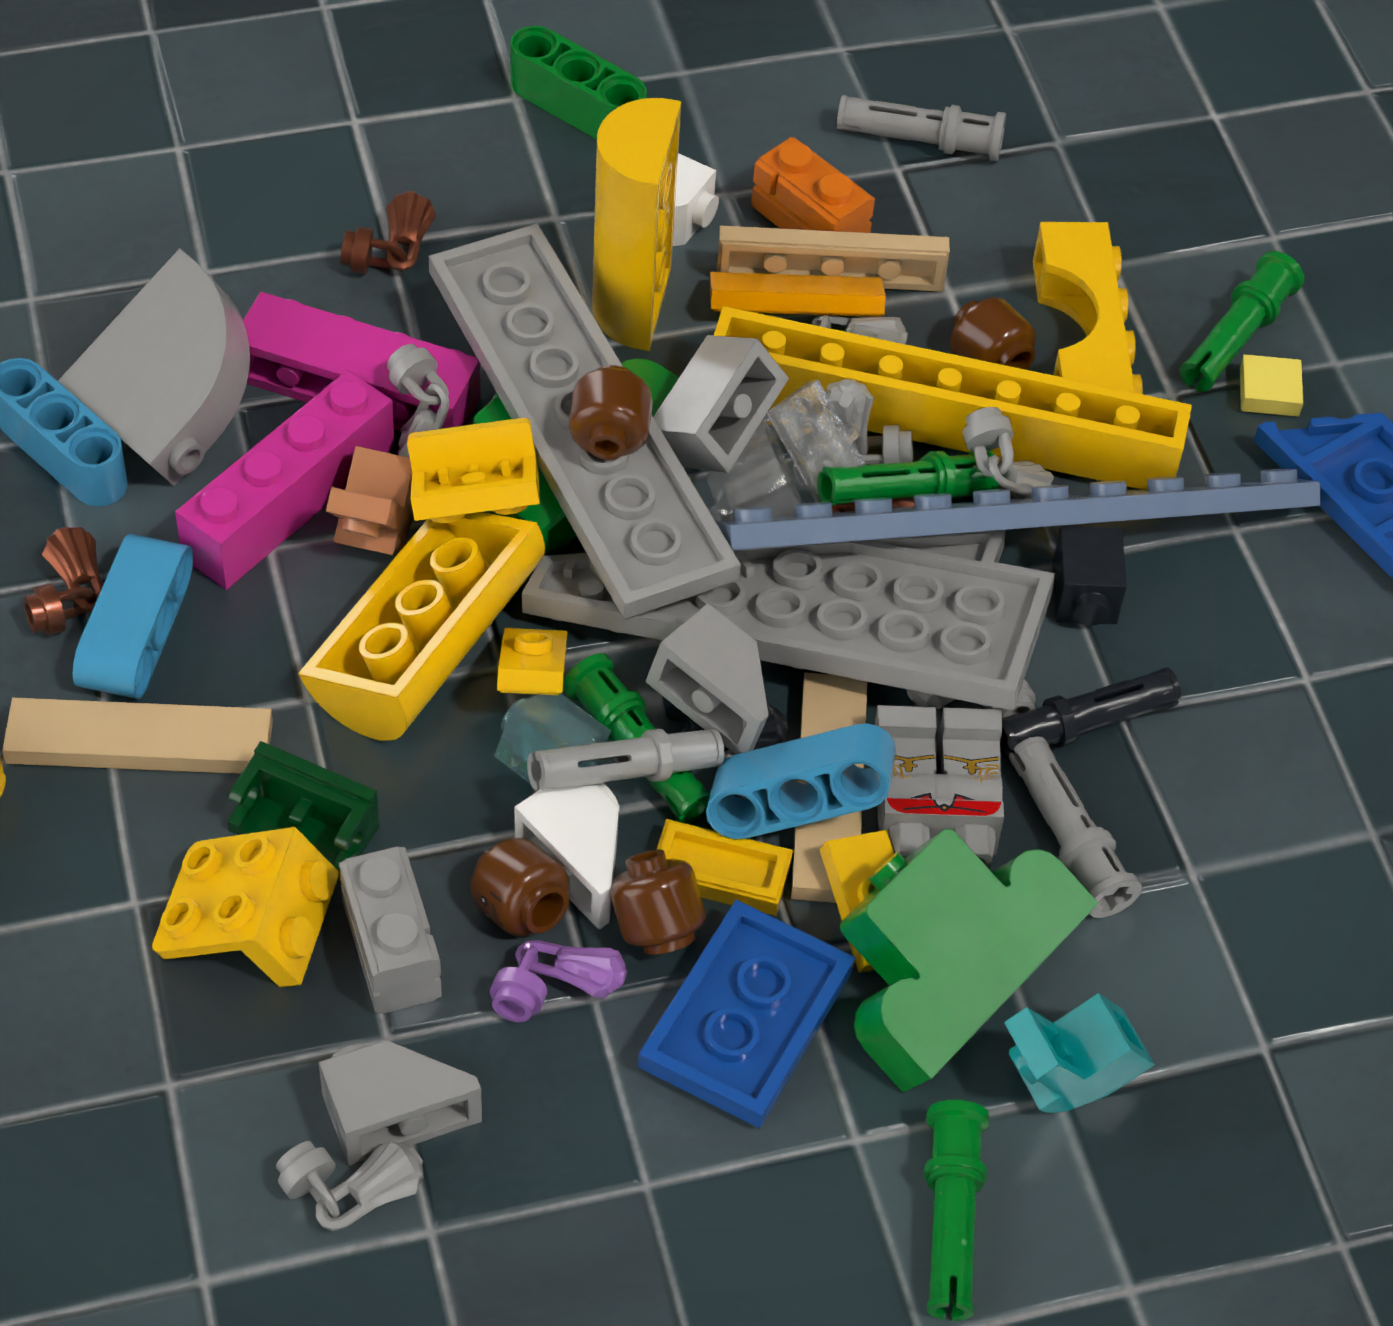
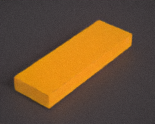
[709,272,886,317]

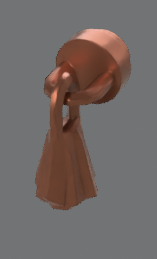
[340,191,436,274]
[23,526,104,636]

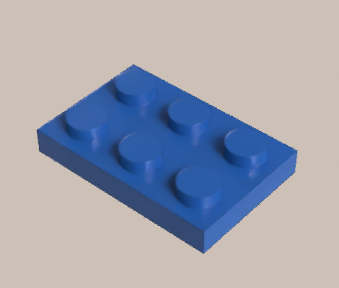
[638,900,856,1129]

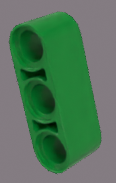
[510,25,647,140]

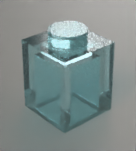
[494,693,611,784]

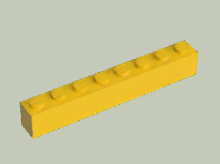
[713,306,1192,490]

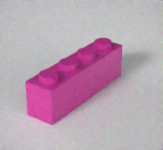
[243,292,481,432]
[175,370,395,590]

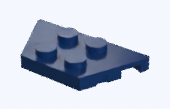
[1253,413,1393,579]

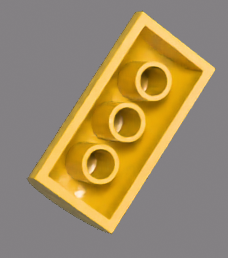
[592,98,681,351]
[298,512,545,741]

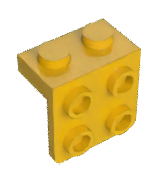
[152,827,340,987]

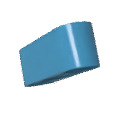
[0,358,128,507]
[72,533,193,699]
[706,723,896,839]

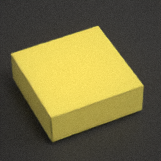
[1240,354,1303,417]

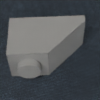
[645,603,769,754]
[319,1040,482,1166]

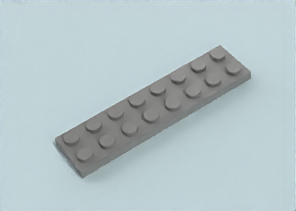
[429,223,741,620]

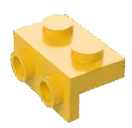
[407,418,540,523]

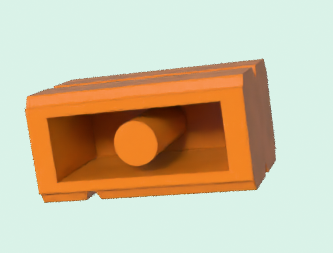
[751,137,875,233]

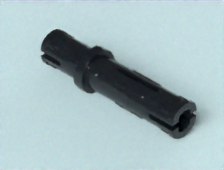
[1000,667,1181,758]

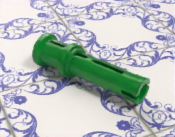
[1179,251,1304,392]
[817,450,999,506]
[563,653,710,824]
[924,1100,989,1321]

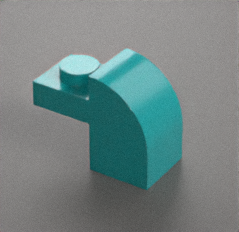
[1004,993,1155,1113]

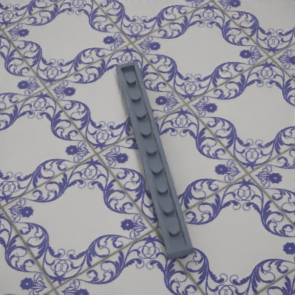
[716,468,1320,550]

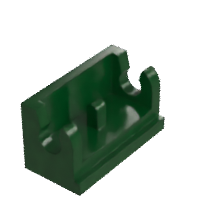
[227,741,379,879]

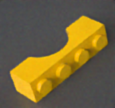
[1033,222,1143,394]

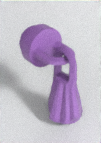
[490,940,628,1022]

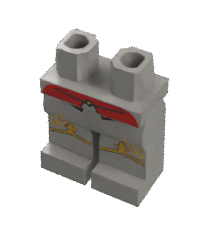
[875,705,1004,870]

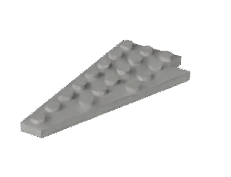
[522,530,1055,711]

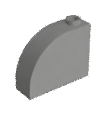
[58,248,250,486]

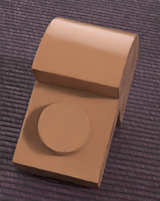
[326,446,414,556]

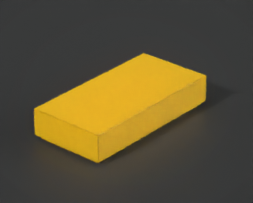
[657,819,794,916]

